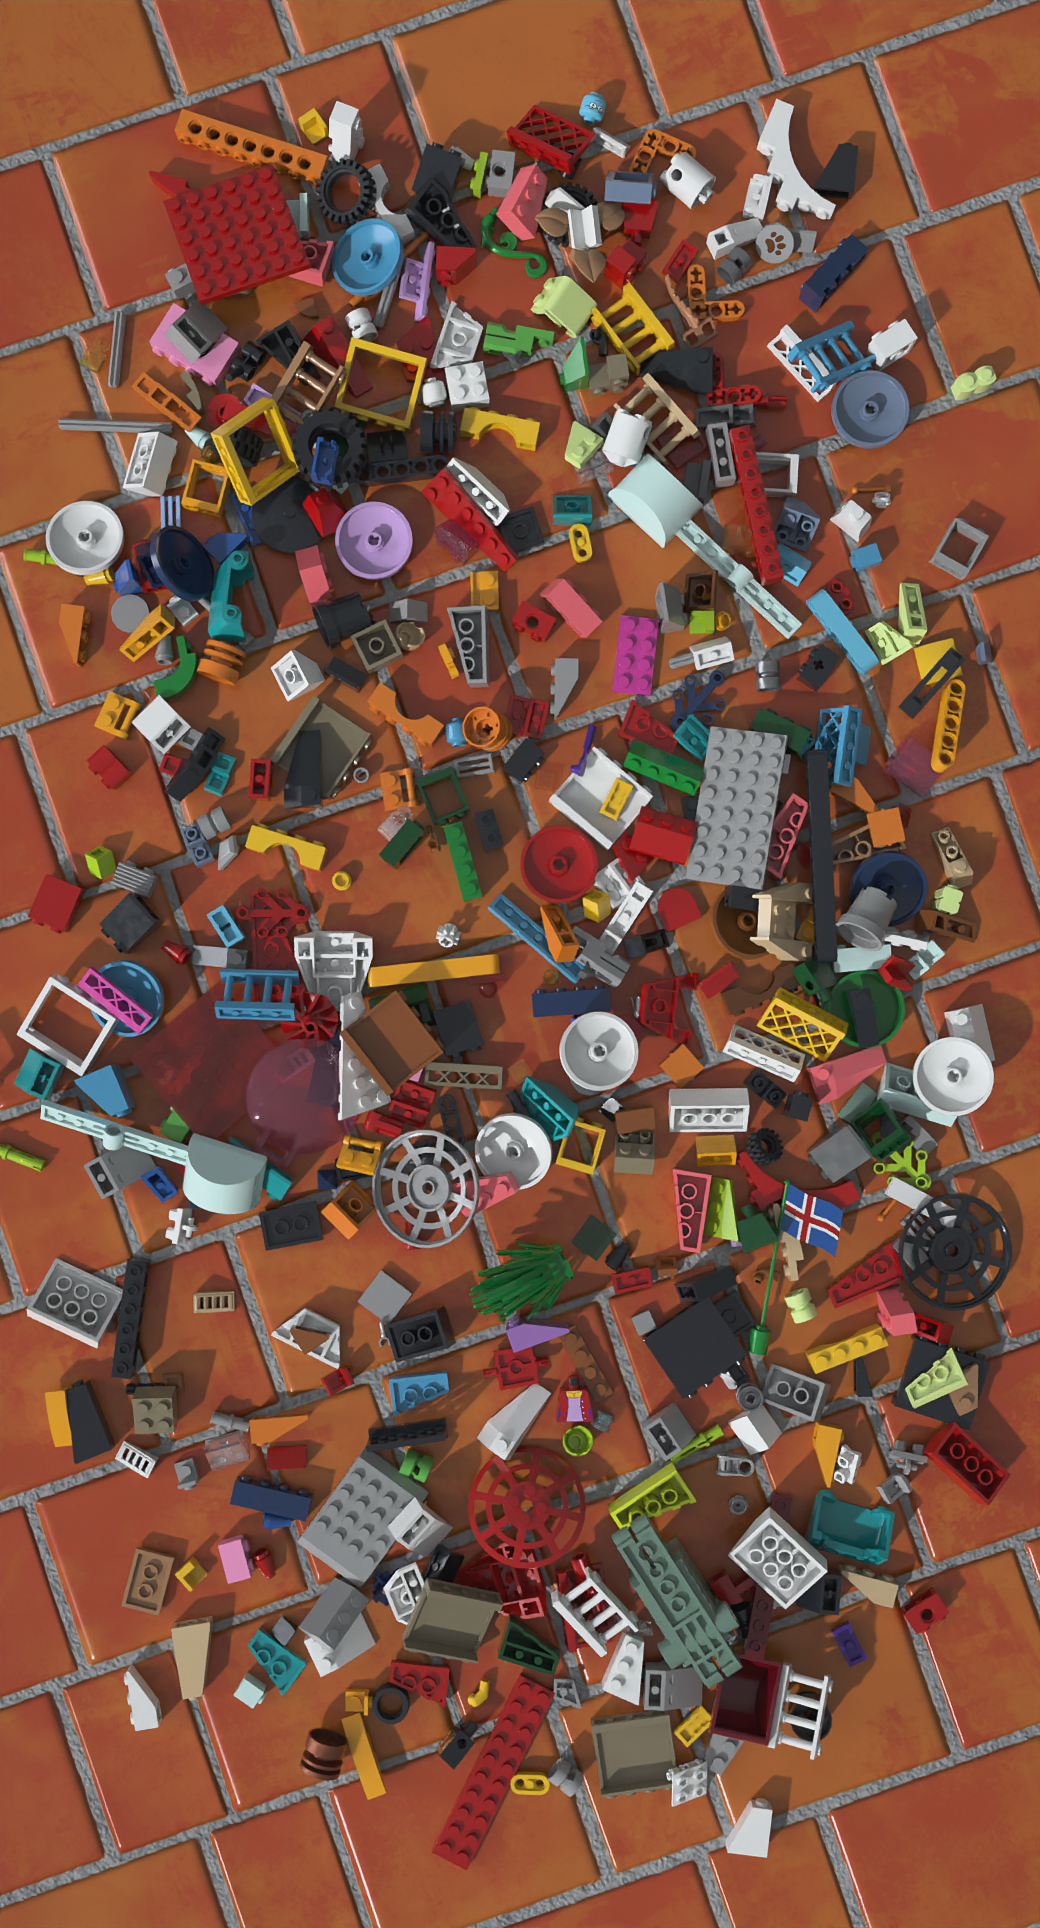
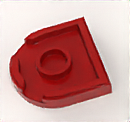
[657,888,702,933]

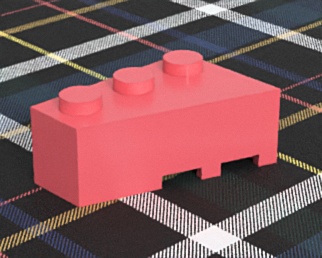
[539,579,603,638]
[451,1171,520,1219]
[876,1284,917,1336]

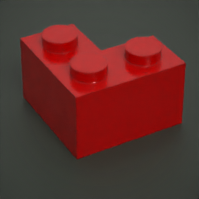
[604,239,647,289]

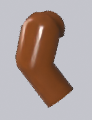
[751,1267,781,1285]

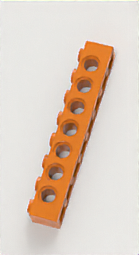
[175,109,329,185]

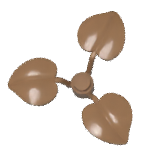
[535,202,625,283]

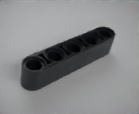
[356,455,449,487]

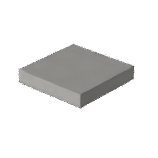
[357,1269,412,1324]

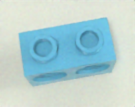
[207,905,247,948]

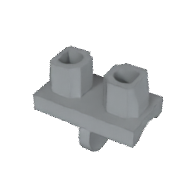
[888,1440,928,1475]

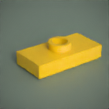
[599,777,634,821]
[673,1704,711,1747]

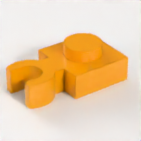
[438,644,459,679]

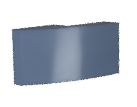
[180,823,215,868]

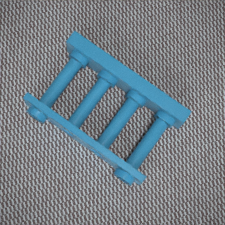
[787,320,876,393]
[214,968,300,1021]

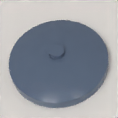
[831,370,909,449]

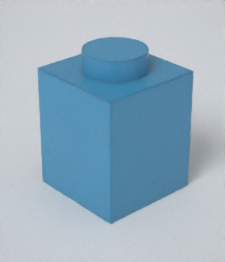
[850,543,882,573]

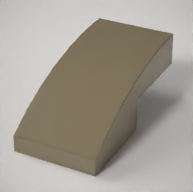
[180,371,205,416]

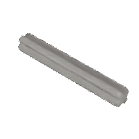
[373,254,405,329]
[108,311,126,388]

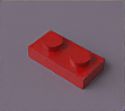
[662,239,699,284]
[611,1266,653,1294]

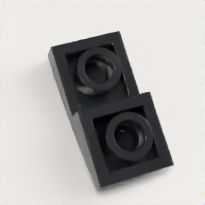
[743,1068,788,1109]

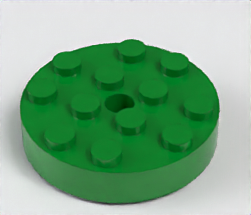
[825,970,905,1048]

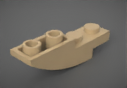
[768,1202,804,1281]

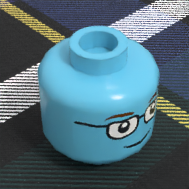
[579,92,607,125]

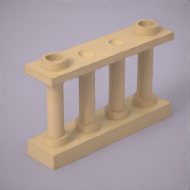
[613,373,700,466]

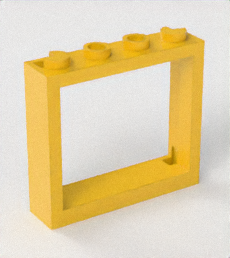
[335,337,428,432]
[210,397,299,506]

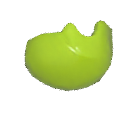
[563,1425,594,1456]

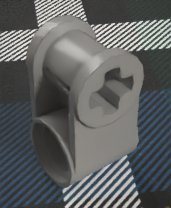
[716,1452,754,1477]

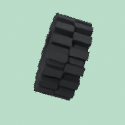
[746,1128,783,1166]

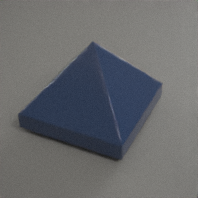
[317,1169,338,1190]

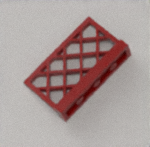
[506,104,596,175]
[555,1562,613,1653]

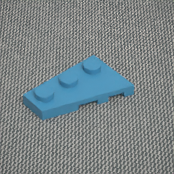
[389,1370,449,1417]

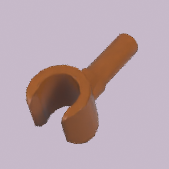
[427,825,441,853]

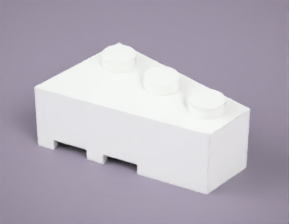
[601,1627,644,1706]

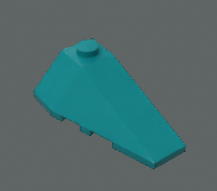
[228,1136,296,1201]

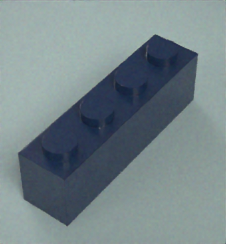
[532,985,611,1017]
[230,1475,313,1522]

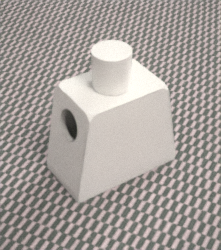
[830,500,872,542]

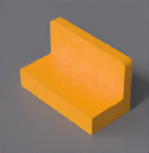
[695,1135,737,1167]

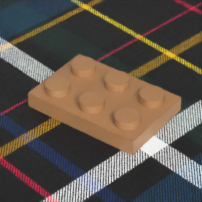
[121,1547,175,1616]

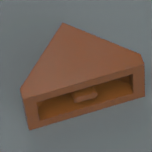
[290,1325,331,1355]

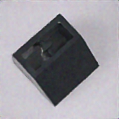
[796,1568,842,1615]

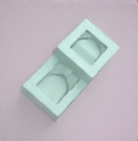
[909,939,946,980]

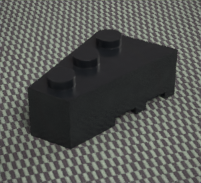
[255,320,321,386]

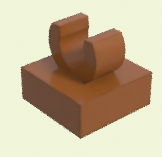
[656,1256,678,1280]

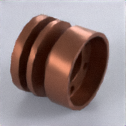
[300,1728,348,1781]

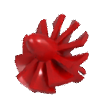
[281,992,338,1048]

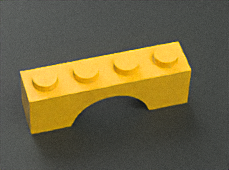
[460,407,540,451]
[245,823,328,871]
[805,1323,888,1374]

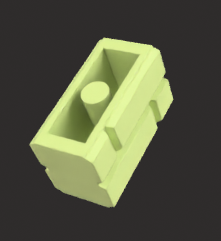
[930,884,963,915]

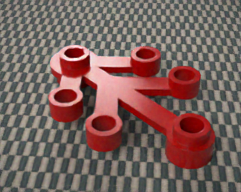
[235,888,311,939]

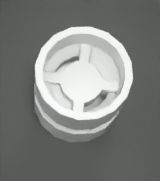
[345,308,378,342]

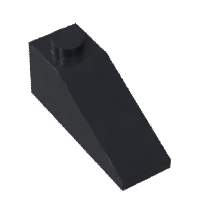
[846,987,879,1049]

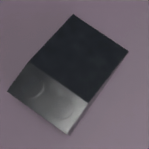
[384,1306,456,1363]

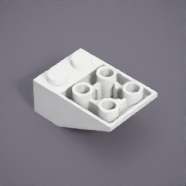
[388,1497,453,1557]

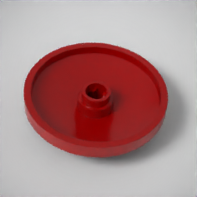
[520,826,598,903]

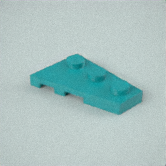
[247,1628,307,1696]

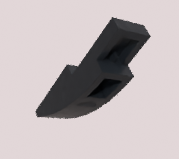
[164,727,225,802]

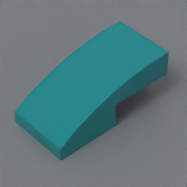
[204,751,236,797]

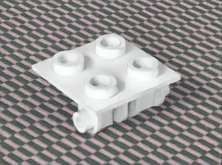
[666,1759,707,1807]

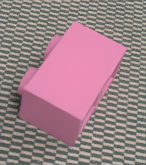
[218,1534,255,1584]

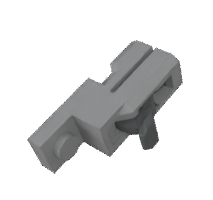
[572,926,631,989]

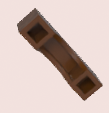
[720,963,800,1017]

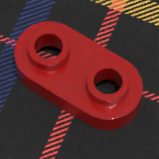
[826,578,855,616]

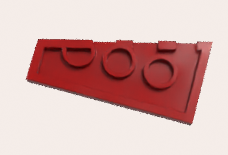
[826,1242,904,1309]

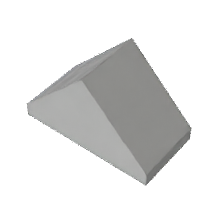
[389,598,428,623]

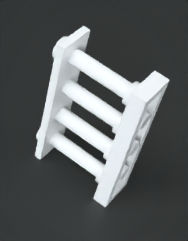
[551,1566,638,1657]
[767,1662,833,1760]

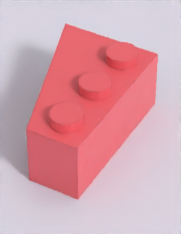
[496,164,548,241]

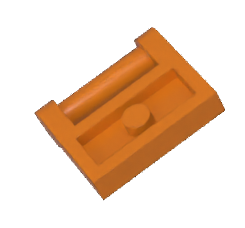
[379,768,420,812]

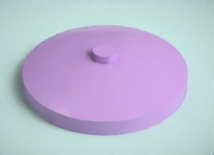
[335,502,413,580]

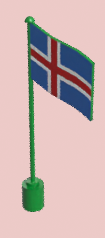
[748,1179,843,1355]

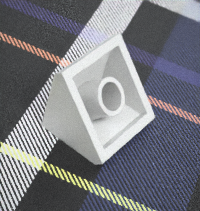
[728,1404,782,1455]

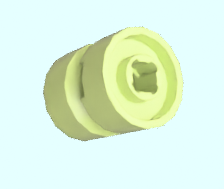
[784,1288,818,1323]

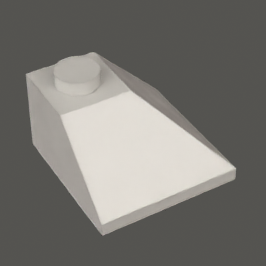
[271,650,325,702]

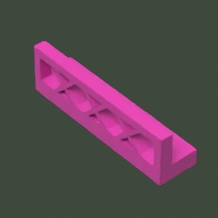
[78,966,153,1034]

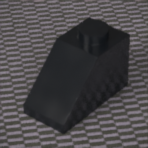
[623,928,670,959]

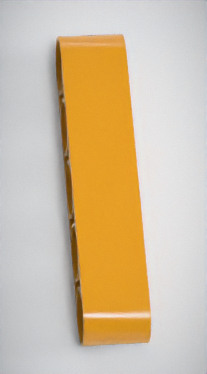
[931,679,966,773]

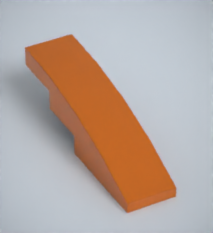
[131,372,202,433]

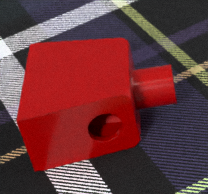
[621,200,659,247]

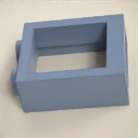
[604,170,657,204]

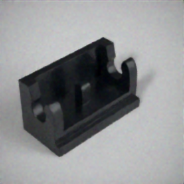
[724,885,763,912]

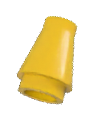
[84,566,115,586]

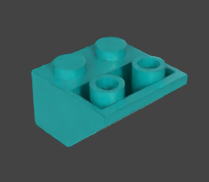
[14,1048,65,1100]

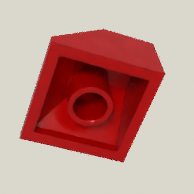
[302,487,348,538]

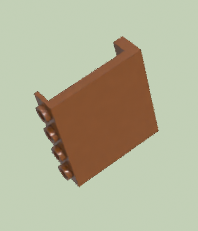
[339,990,445,1096]

